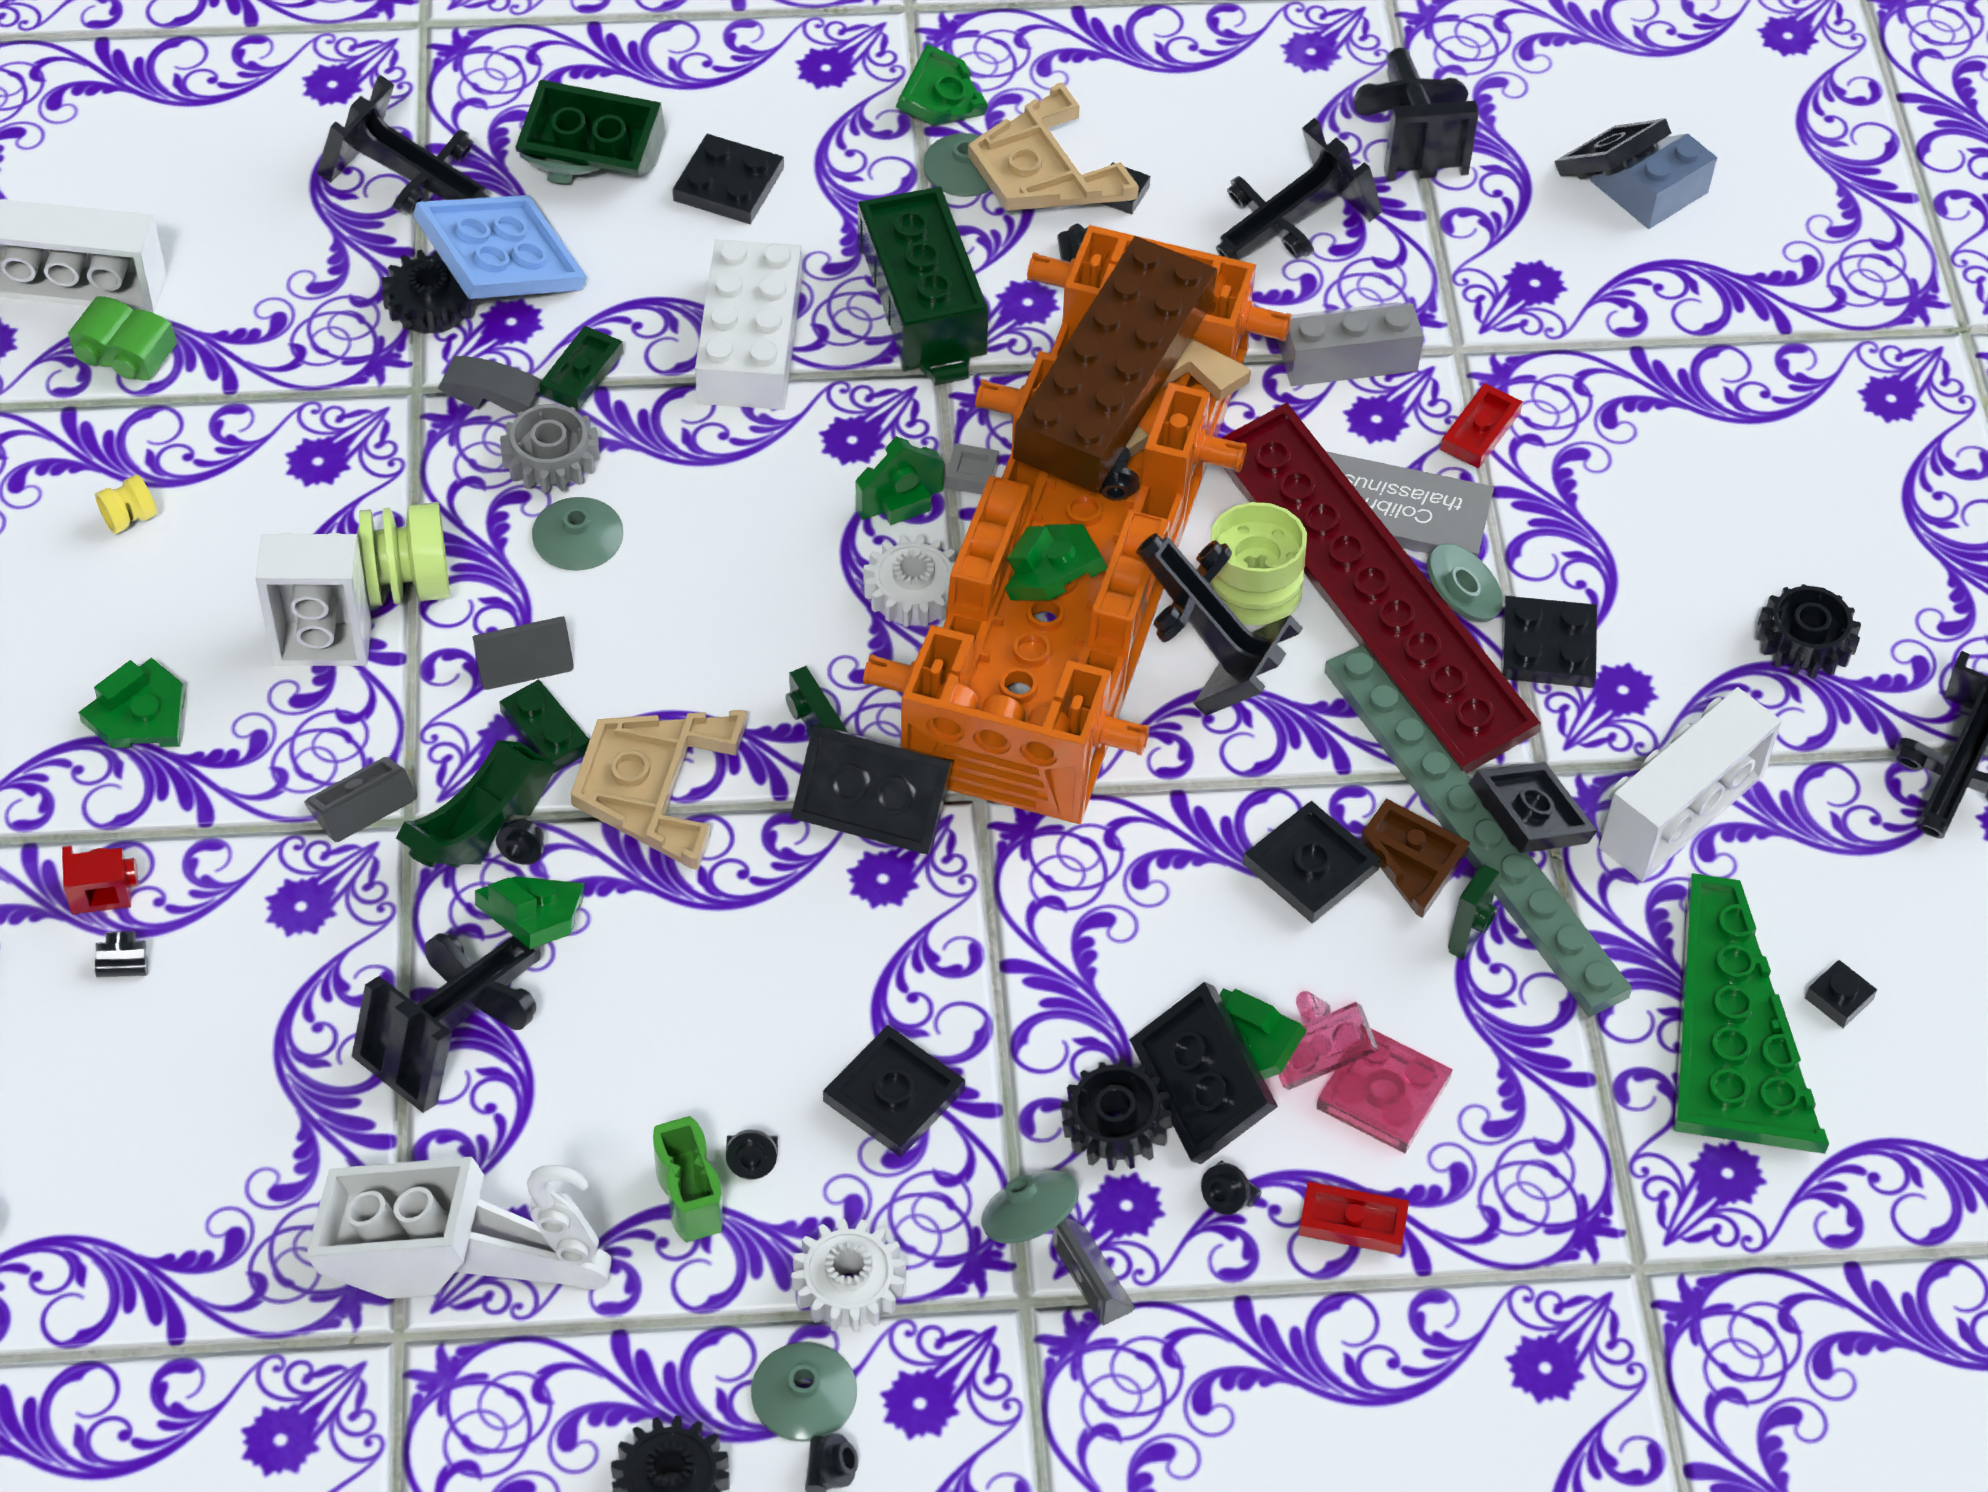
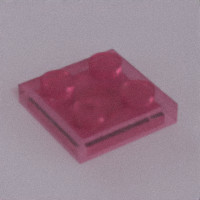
[1316,1025,1453,1154]

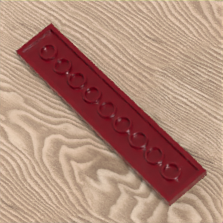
[1221,402,1541,774]

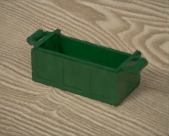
[858,186,989,386]

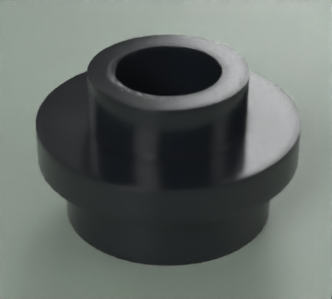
[496,819,544,865]

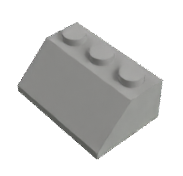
[1277,302,1424,387]

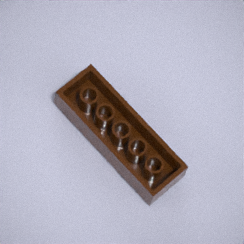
[1013,236,1217,493]

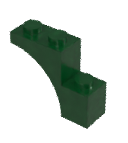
[396,740,557,868]

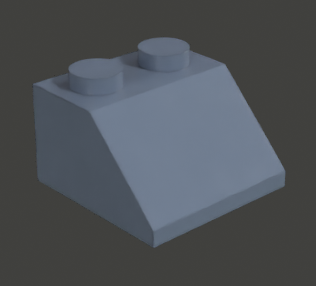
[1590,133,1717,229]

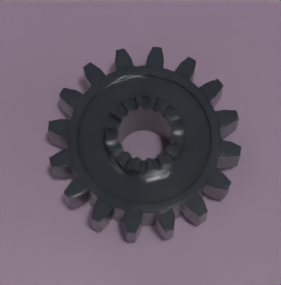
[381,249,478,334]
[1756,584,1861,678]
[1061,1060,1173,1171]
[611,1415,730,1492]

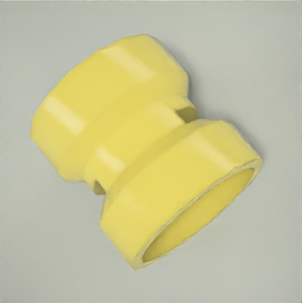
[95,474,157,534]

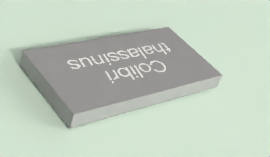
[1326,451,1494,557]

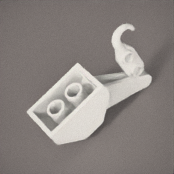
[306,1157,612,1299]

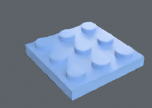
[413,195,587,299]

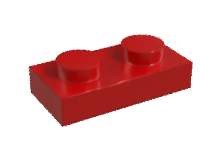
[1440,383,1523,469]
[1298,1181,1409,1255]

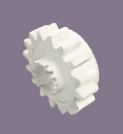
[863,534,955,627]
[791,1218,906,1332]

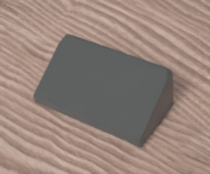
[472,616,574,690]
[304,757,416,842]
[1052,1217,1135,1326]

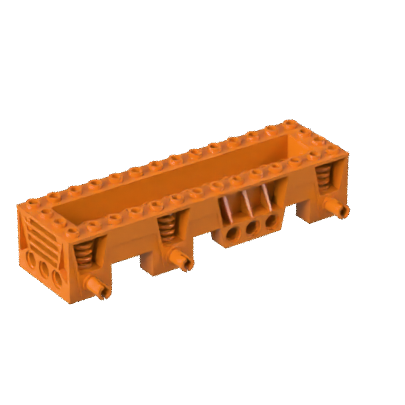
[863,225,1292,825]

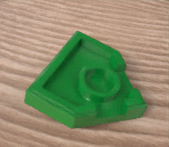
[895,44,988,125]
[855,436,944,526]
[1004,524,1108,601]
[78,657,185,748]
[475,876,584,949]
[1219,988,1307,1079]

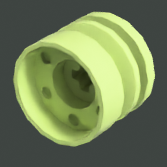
[357,502,450,607]
[1209,502,1307,626]

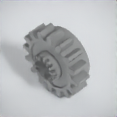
[500,403,600,493]

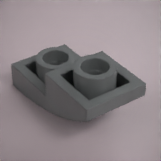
[437,356,542,416]

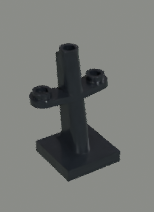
[1353,48,1479,181]
[317,75,489,214]
[1215,118,1383,260]
[1136,533,1303,716]
[1895,650,1988,839]
[351,933,541,1113]

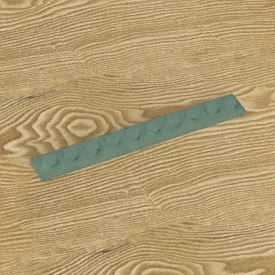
[1324,645,1632,1018]

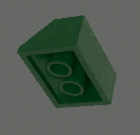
[515,79,666,175]

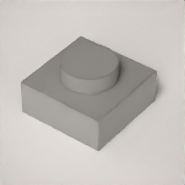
[945,443,999,494]

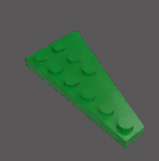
[1674,873,1829,1154]

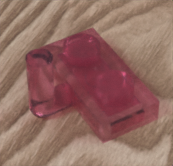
[1278,991,1379,1090]

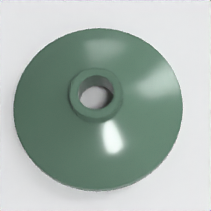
[923,133,991,197]
[519,152,602,184]
[532,497,623,571]
[1427,544,1503,622]
[981,1171,1079,1244]
[751,1342,857,1442]

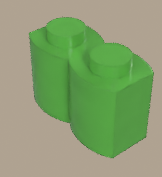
[68,296,177,381]
[653,1116,723,1243]

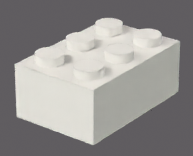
[255,533,372,666]

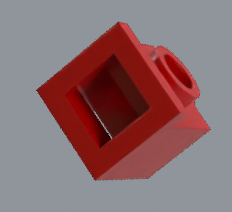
[62,846,139,914]

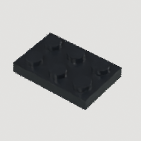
[790,724,954,855]
[1129,982,1278,1165]

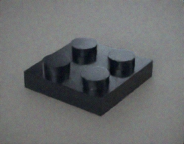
[1554,118,1672,179]
[673,133,784,225]
[1501,596,1597,688]
[1469,762,1597,853]
[1243,800,1381,924]
[823,1025,965,1158]

